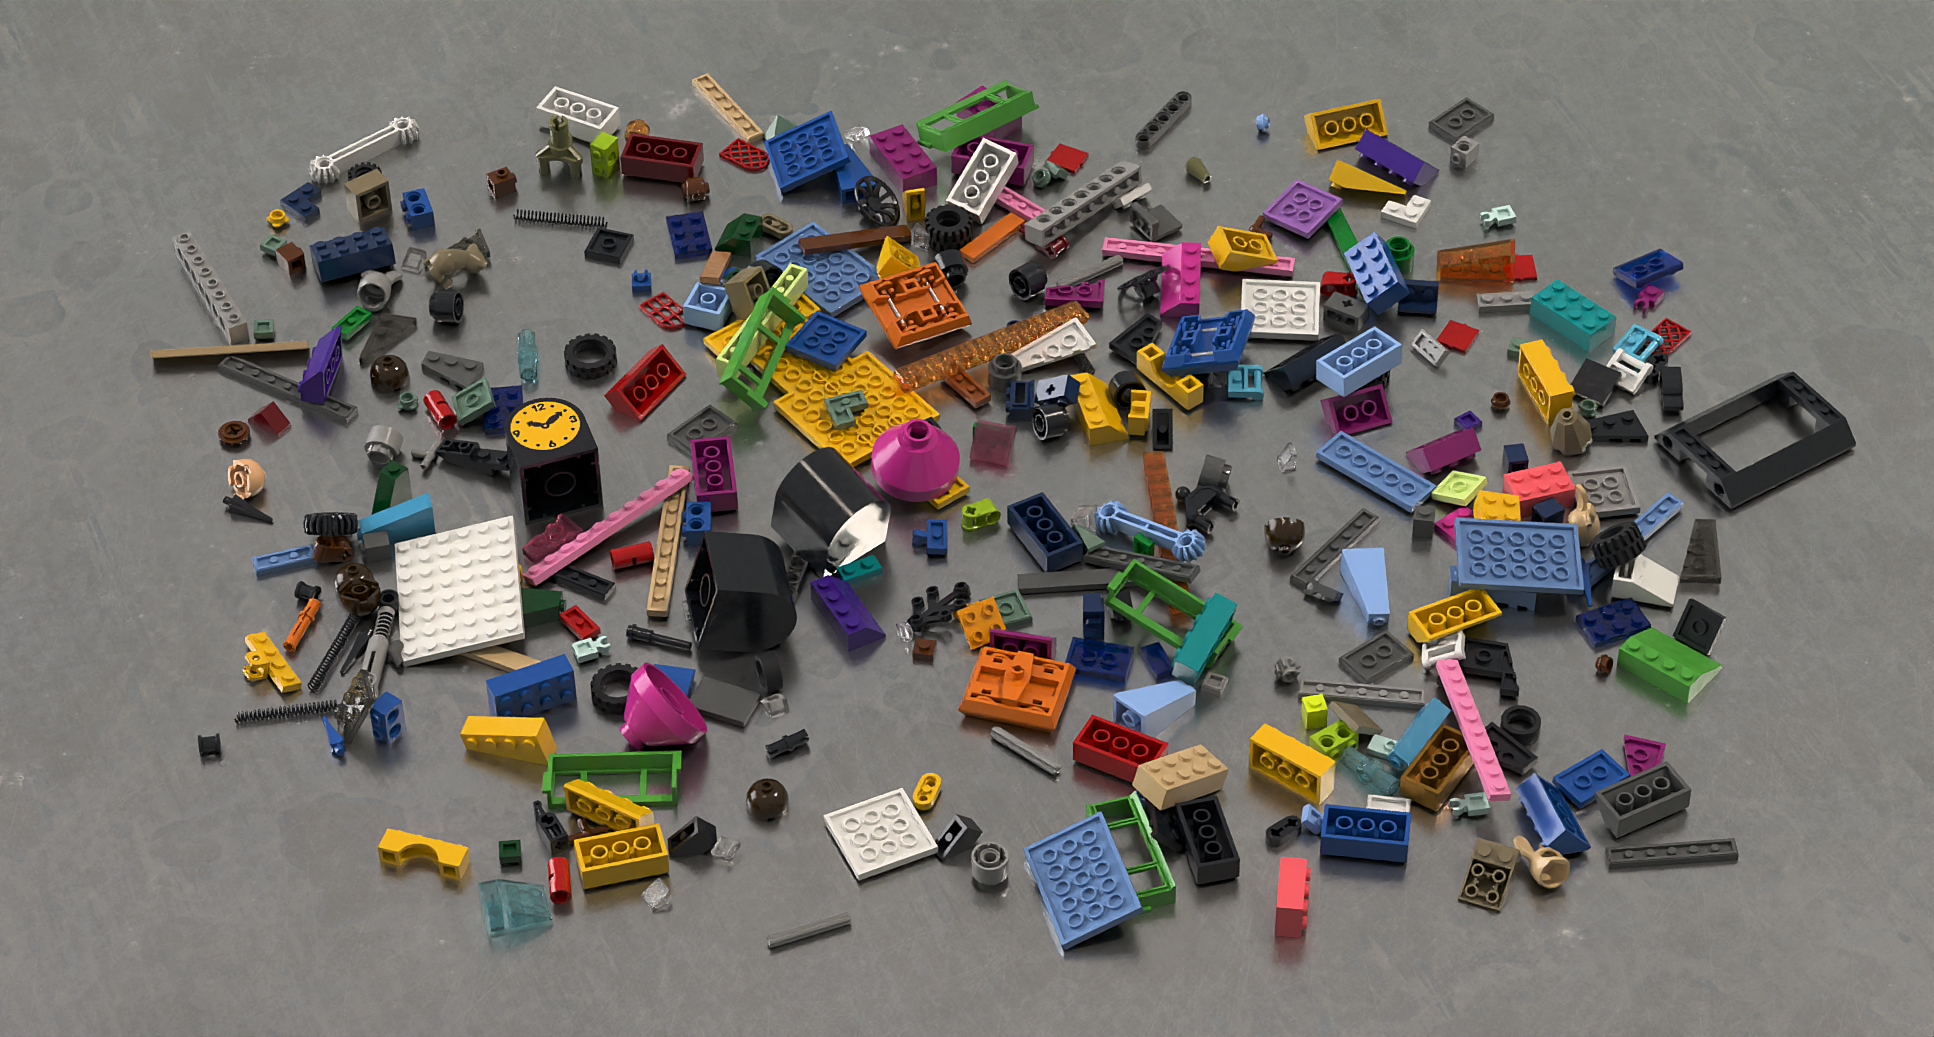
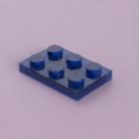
[666,211,712,259]
[1613,249,1683,289]
[484,385,523,435]
[1576,597,1651,649]
[1065,637,1134,682]

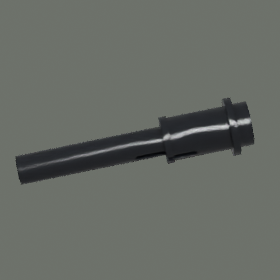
[626,624,692,650]

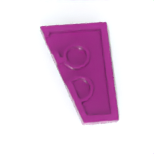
[1045,279,1105,308]
[1623,734,1666,777]

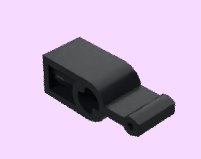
[1659,366,1684,411]
[533,800,569,856]

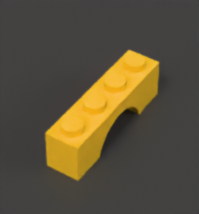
[1137,343,1203,410]
[378,828,470,881]

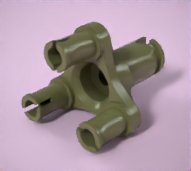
[536,115,583,178]

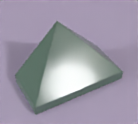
[763,115,798,141]
[1071,524,1106,553]

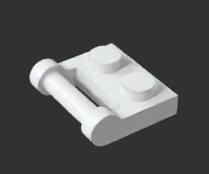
[1606,348,1654,395]
[1422,630,1466,670]

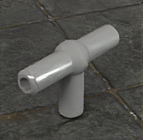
[411,440,441,470]

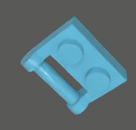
[1612,323,1664,363]
[1228,365,1264,400]

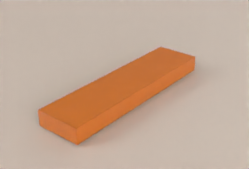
[959,212,1025,263]

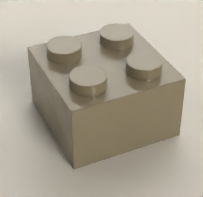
[344,169,392,224]
[724,266,770,320]

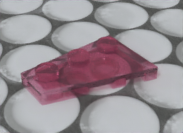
[522,513,584,563]

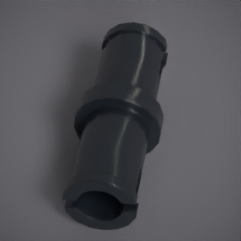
[765,729,809,758]

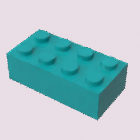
[1530,279,1616,352]
[1171,592,1238,687]

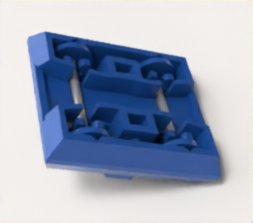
[1162,309,1256,377]

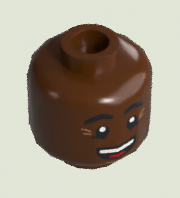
[682,177,710,202]

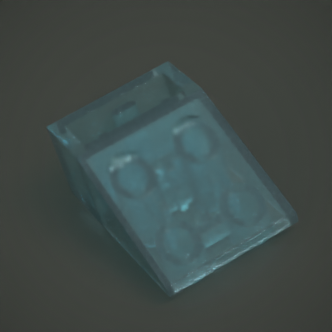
[477,879,552,933]

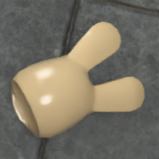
[1566,484,1600,547]
[1513,835,1570,888]

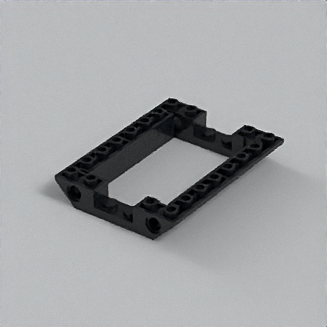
[1654,371,1856,509]

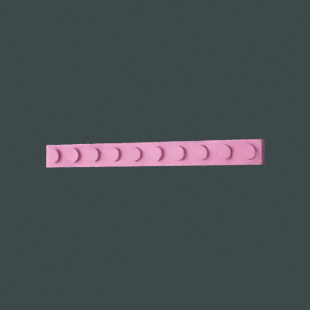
[1102,237,1295,277]
[522,468,694,586]
[1436,659,1511,801]

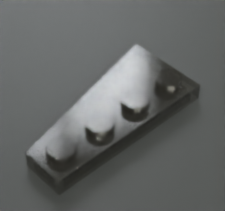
[1679,519,1722,584]

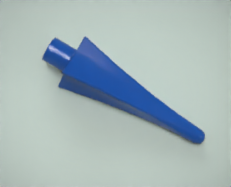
[1581,558,1593,607]
[322,716,346,756]

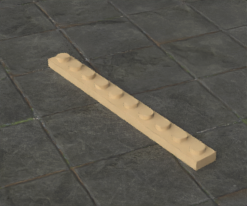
[646,465,690,617]

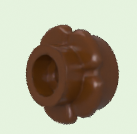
[1491,392,1511,410]
[1595,654,1613,674]

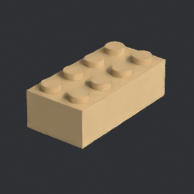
[1132,744,1229,810]

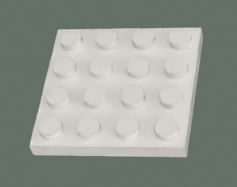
[1241,279,1320,340]
[823,788,938,880]

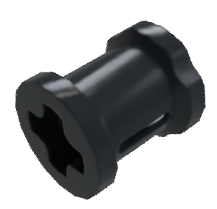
[294,581,322,601]
[198,733,221,754]

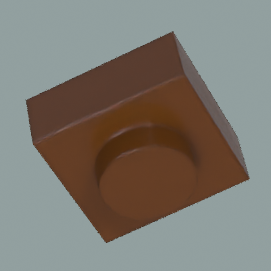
[912,638,937,661]

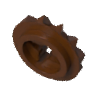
[218,421,250,446]

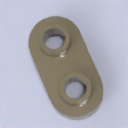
[761,213,793,239]

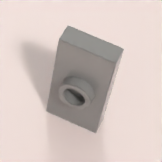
[1410,329,1450,367]

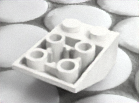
[1611,554,1679,607]

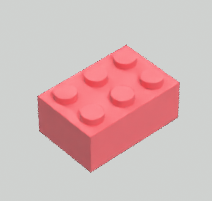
[1502,461,1576,518]
[1275,857,1311,938]

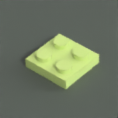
[1431,470,1488,506]

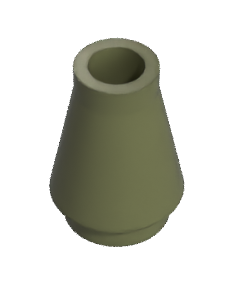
[1185,157,1212,183]

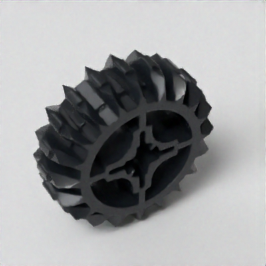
[303,512,358,536]

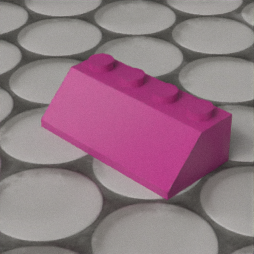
[1160,242,1201,317]

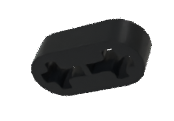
[1644,353,1668,383]
[1265,815,1302,847]

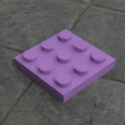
[1262,179,1343,239]

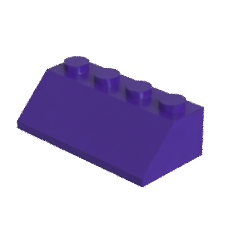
[1355,130,1439,186]
[298,326,343,404]
[810,575,886,652]

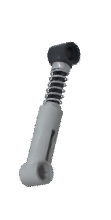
[356,589,400,702]

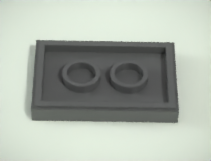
[1429,97,1494,143]
[667,404,738,455]
[1339,630,1414,684]
[690,676,761,727]

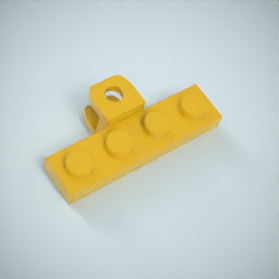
[243,632,302,693]

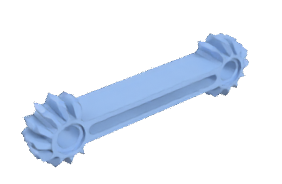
[1094,500,1207,563]

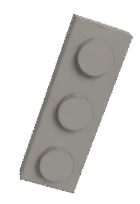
[1476,291,1535,313]

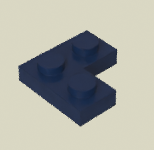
[280,182,322,223]

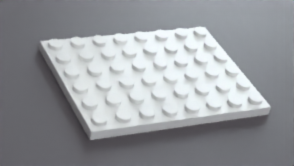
[395,515,525,667]

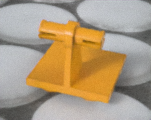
[952,596,1006,650]

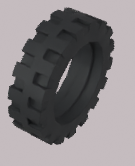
[564,333,617,379]
[590,663,638,715]

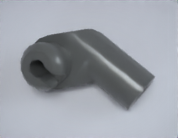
[387,640,404,668]

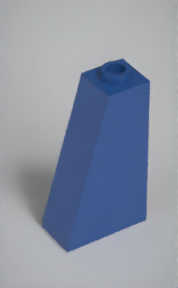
[833,144,879,204]

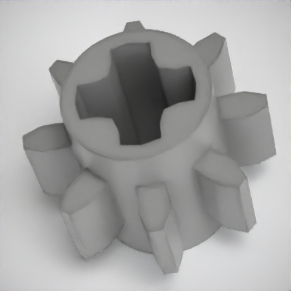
[1274,656,1300,682]

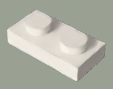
[1111,183,1152,209]

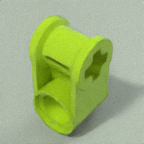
[961,498,1001,531]

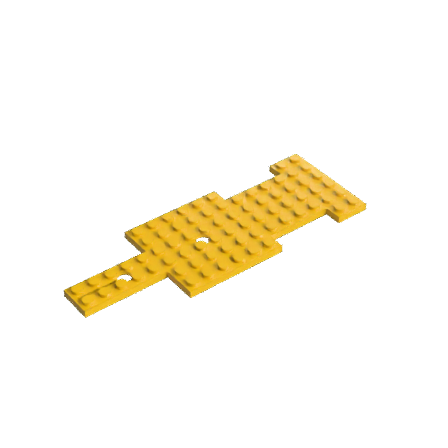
[703,294,970,510]

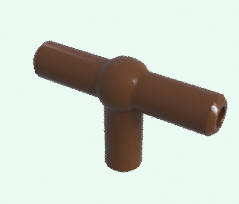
[1249,215,1273,240]
[568,818,609,845]

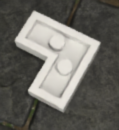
[1381,195,1431,229]

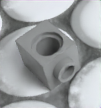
[1450,136,1479,169]

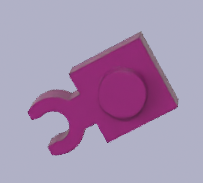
[1634,284,1665,314]

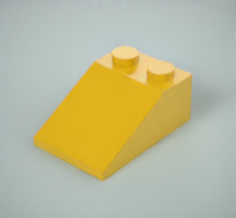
[1207,226,1278,272]
[876,236,920,279]

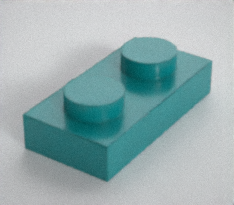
[836,555,883,585]

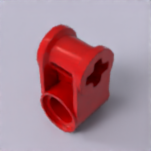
[1320,271,1358,298]

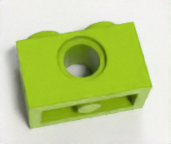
[590,132,620,179]

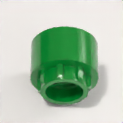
[1386,236,1415,275]

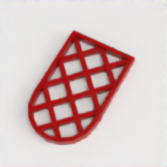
[719,138,770,171]
[1643,318,1692,355]

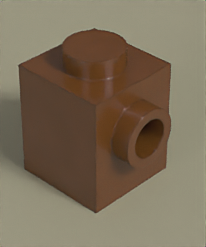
[486,167,517,199]
[276,242,306,276]

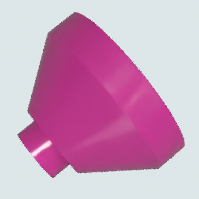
[871,419,960,502]
[620,662,707,750]

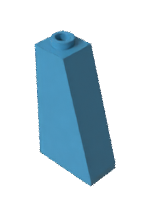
[356,493,436,544]
[1386,697,1451,771]

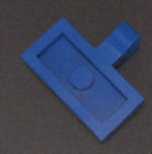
[912,519,948,554]

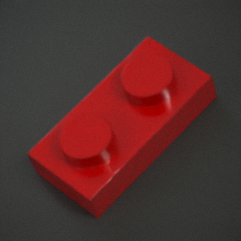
[559,605,601,641]

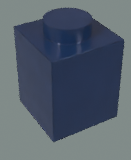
[1502,443,1529,473]
[1531,497,1565,524]

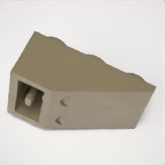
[1458,838,1522,912]

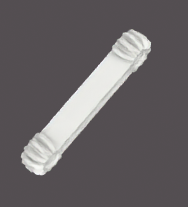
[309,116,420,185]

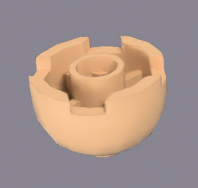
[228,459,266,499]

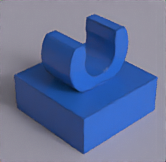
[632,270,652,292]

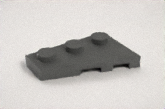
[421,351,484,389]

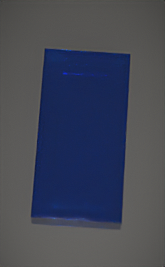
[1140,642,1173,681]

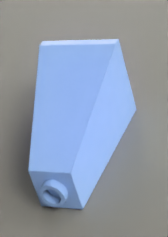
[1340,548,1390,625]
[1113,680,1196,738]

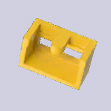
[1128,390,1151,435]

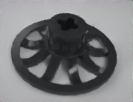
[855,176,900,227]
[1117,264,1171,299]

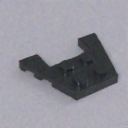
[1437,637,1519,697]

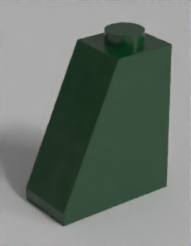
[371,460,412,515]
[521,588,567,628]

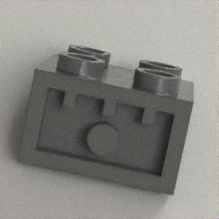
[1130,201,1182,242]

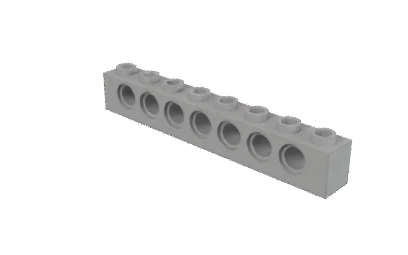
[1024,160,1142,247]
[172,231,249,345]

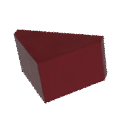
[248,401,291,437]

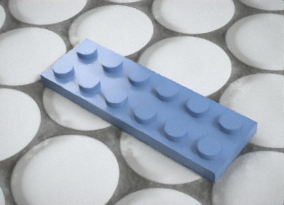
[1316,431,1437,513]

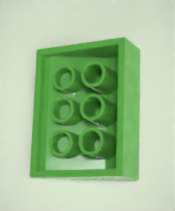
[1617,627,1722,704]

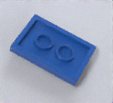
[1552,749,1630,809]

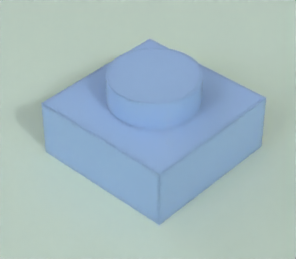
[1301,804,1323,834]

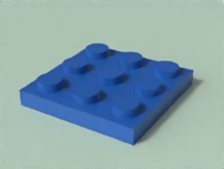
[785,311,867,371]

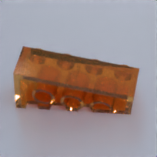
[1436,238,1516,283]

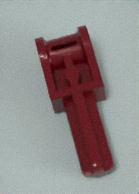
[1019,223,1069,259]

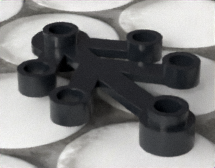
[907,582,971,632]

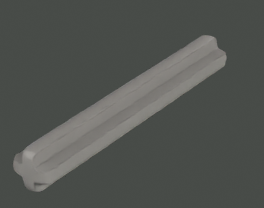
[1056,255,1123,287]
[990,726,1061,775]
[767,911,851,948]

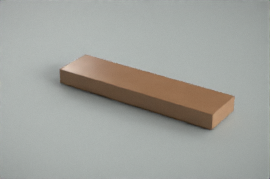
[700,251,731,285]

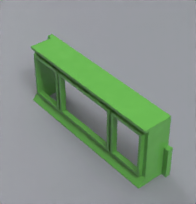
[916,80,1039,152]
[719,287,807,412]
[1104,559,1243,669]
[542,751,682,809]
[1086,791,1176,915]

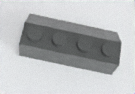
[1595,761,1692,838]

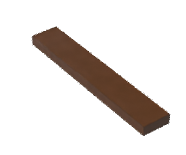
[798,224,912,255]

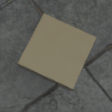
[1329,701,1383,736]

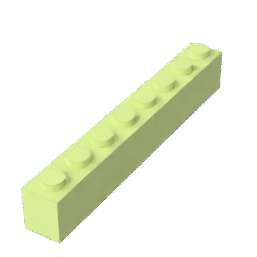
[716,263,808,378]

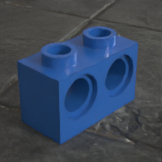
[400,188,435,231]
[682,502,712,545]
[369,691,406,744]

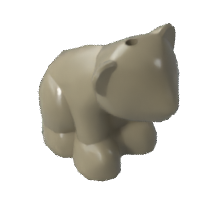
[424,244,487,290]

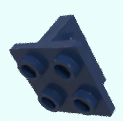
[1398,279,1439,314]

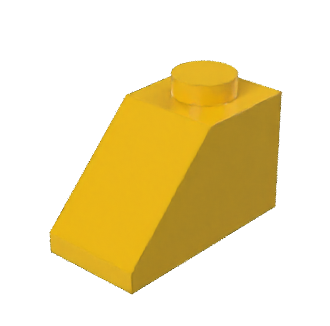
[902,188,926,222]

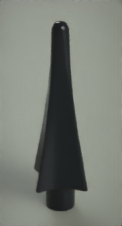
[223,494,273,522]
[340,628,373,674]

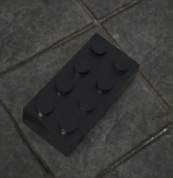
[1175,796,1240,885]

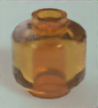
[624,119,650,142]

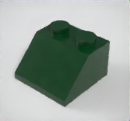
[715,213,763,258]

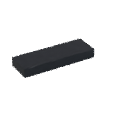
[552,565,616,601]

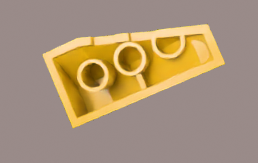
[1328,160,1407,195]

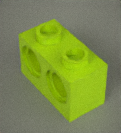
[1309,719,1359,761]

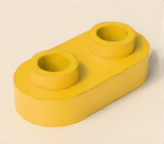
[913,773,941,810]

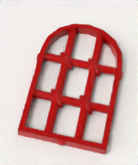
[639,292,685,330]

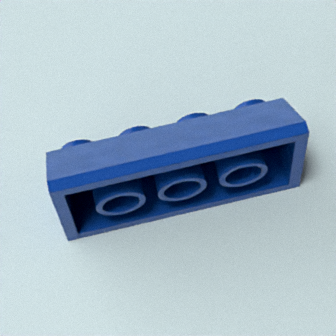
[1516,773,1591,855]

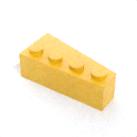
[460,716,557,766]

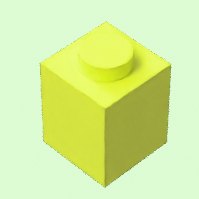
[1301,694,1328,730]

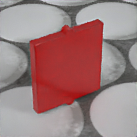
[1045,143,1089,174]
[1501,254,1537,282]
[1436,320,1479,353]

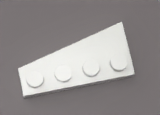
[1011,317,1097,372]

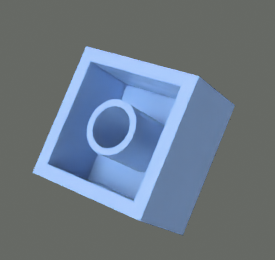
[683,281,732,331]

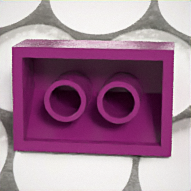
[1320,384,1392,435]
[1406,428,1481,475]
[990,628,1057,660]

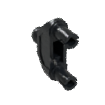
[1175,485,1240,534]

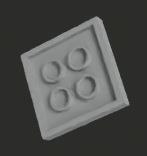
[1567,465,1641,518]

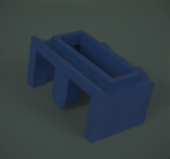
[1006,379,1035,421]
[1083,593,1105,640]

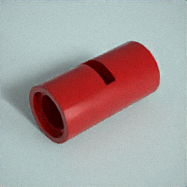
[423,390,457,430]
[610,541,655,570]
[547,857,572,904]

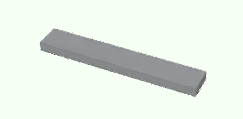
[1298,679,1426,709]

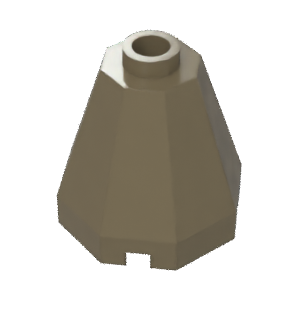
[1550,408,1593,456]

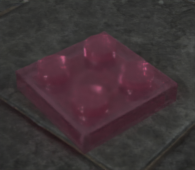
[969,419,1017,467]

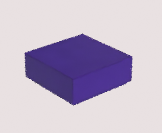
[1454,411,1482,431]

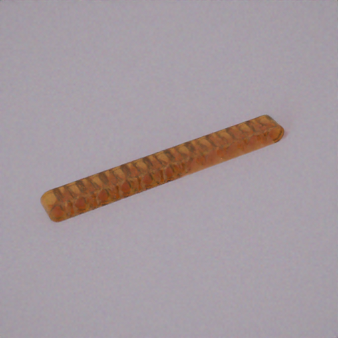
[892,301,1089,393]
[1143,451,1190,615]

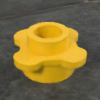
[266,209,289,228]

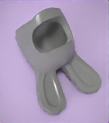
[357,270,403,312]

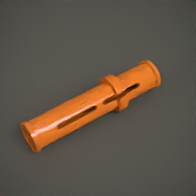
[283,598,321,652]

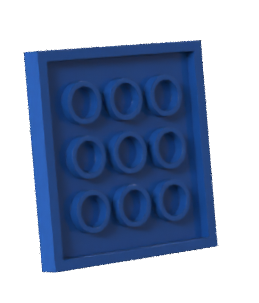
[764,111,851,193]

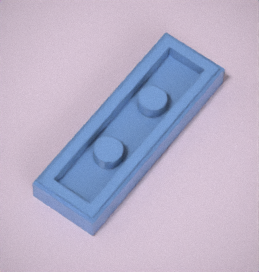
[252,544,317,576]

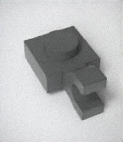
[1303,577,1344,603]

